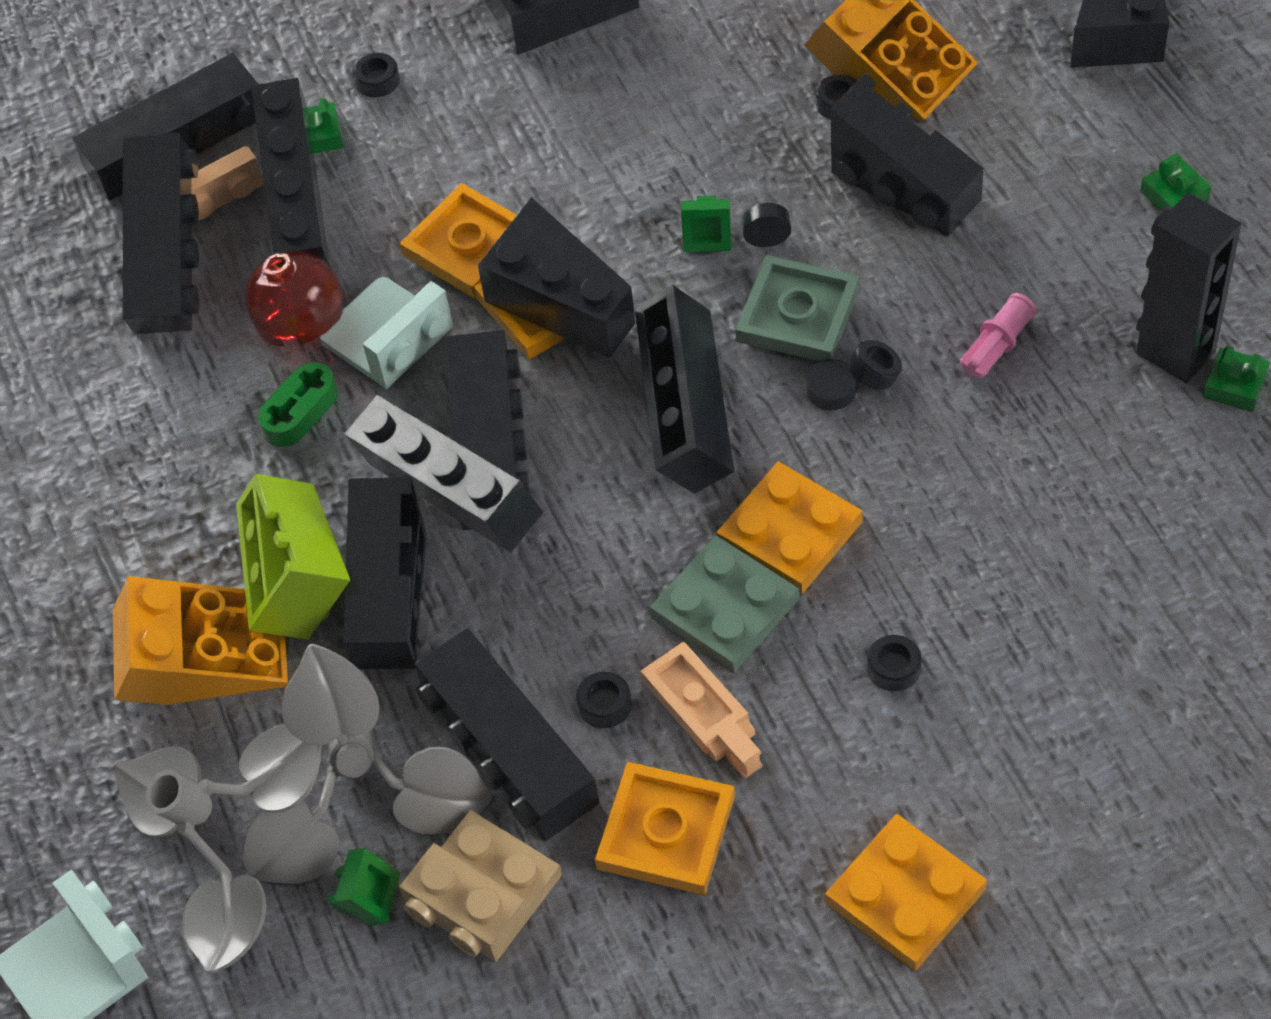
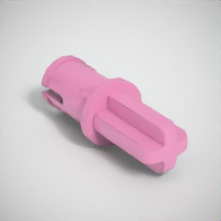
[960,293,1037,379]

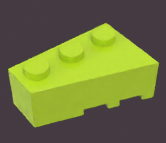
[236,473,350,640]

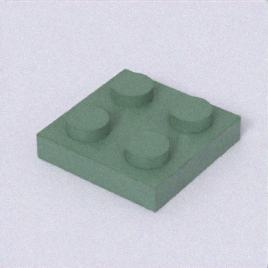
[735,255,860,361]
[650,535,799,673]

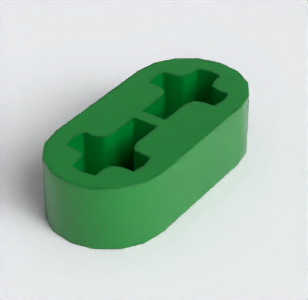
[258,362,338,447]

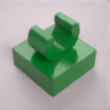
[308,98,344,154]
[1140,153,1212,211]
[681,195,732,252]
[1203,346,1270,412]
[327,848,401,926]

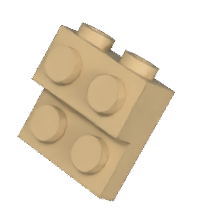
[399,810,562,963]

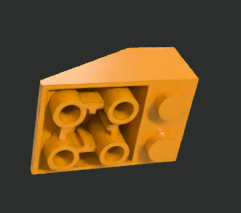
[804,0,979,122]
[113,576,288,705]

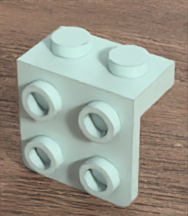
[319,277,454,389]
[0,869,149,1019]

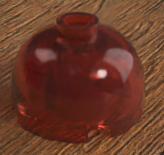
[245,251,345,346]

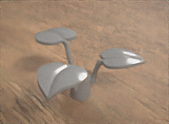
[243,644,493,884]
[114,723,322,973]

